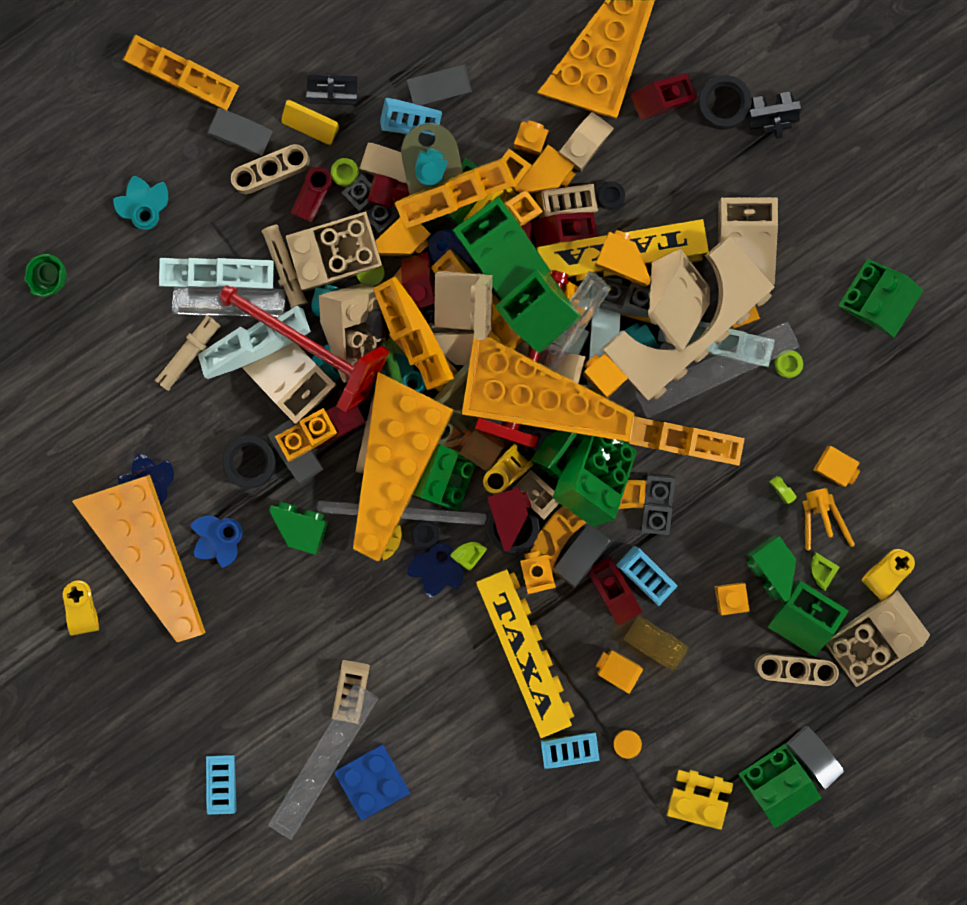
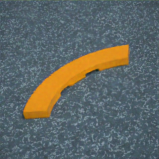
[523,480,647,579]

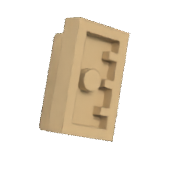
[434,271,492,340]

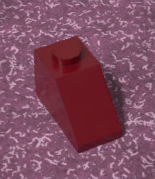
[631,74,698,121]
[532,212,598,248]
[401,252,435,312]
[317,405,367,449]
[487,487,532,552]
[588,557,642,626]

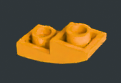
[275,408,337,462]

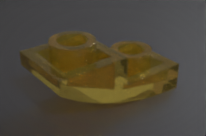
[624,616,689,671]

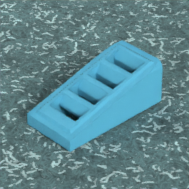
[380,98,442,135]
[616,546,678,606]
[540,732,600,769]
[206,755,237,815]

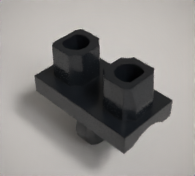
[306,74,358,105]
[749,91,801,139]

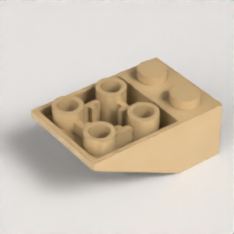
[718,198,778,285]
[286,212,382,292]
[648,249,710,353]
[319,283,387,383]
[242,342,338,424]
[826,590,930,687]

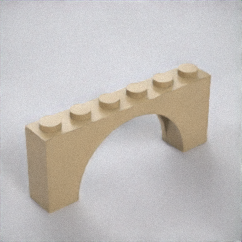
[600,236,775,401]

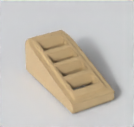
[535,184,598,219]
[332,660,370,723]

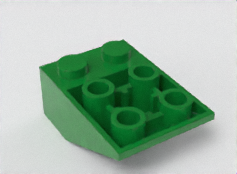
[453,197,551,299]
[553,435,637,527]

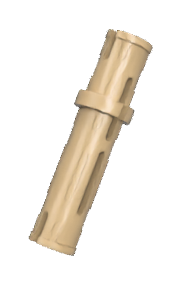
[261,225,308,309]
[155,315,221,391]

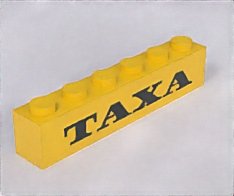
[536,219,709,282]
[476,569,574,738]

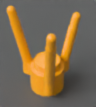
[802,488,854,551]

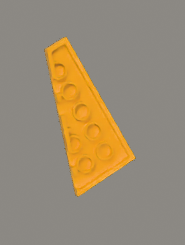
[537,0,655,120]
[462,336,635,442]
[353,372,454,561]
[72,475,205,642]

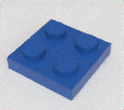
[334,744,410,821]

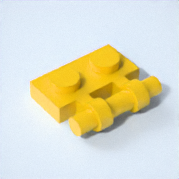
[666,770,733,830]

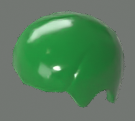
[24,254,67,297]

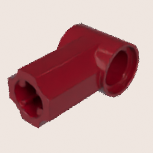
[290,167,333,223]
[367,174,410,208]

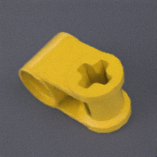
[482,444,534,495]
[861,549,915,601]
[63,580,99,636]

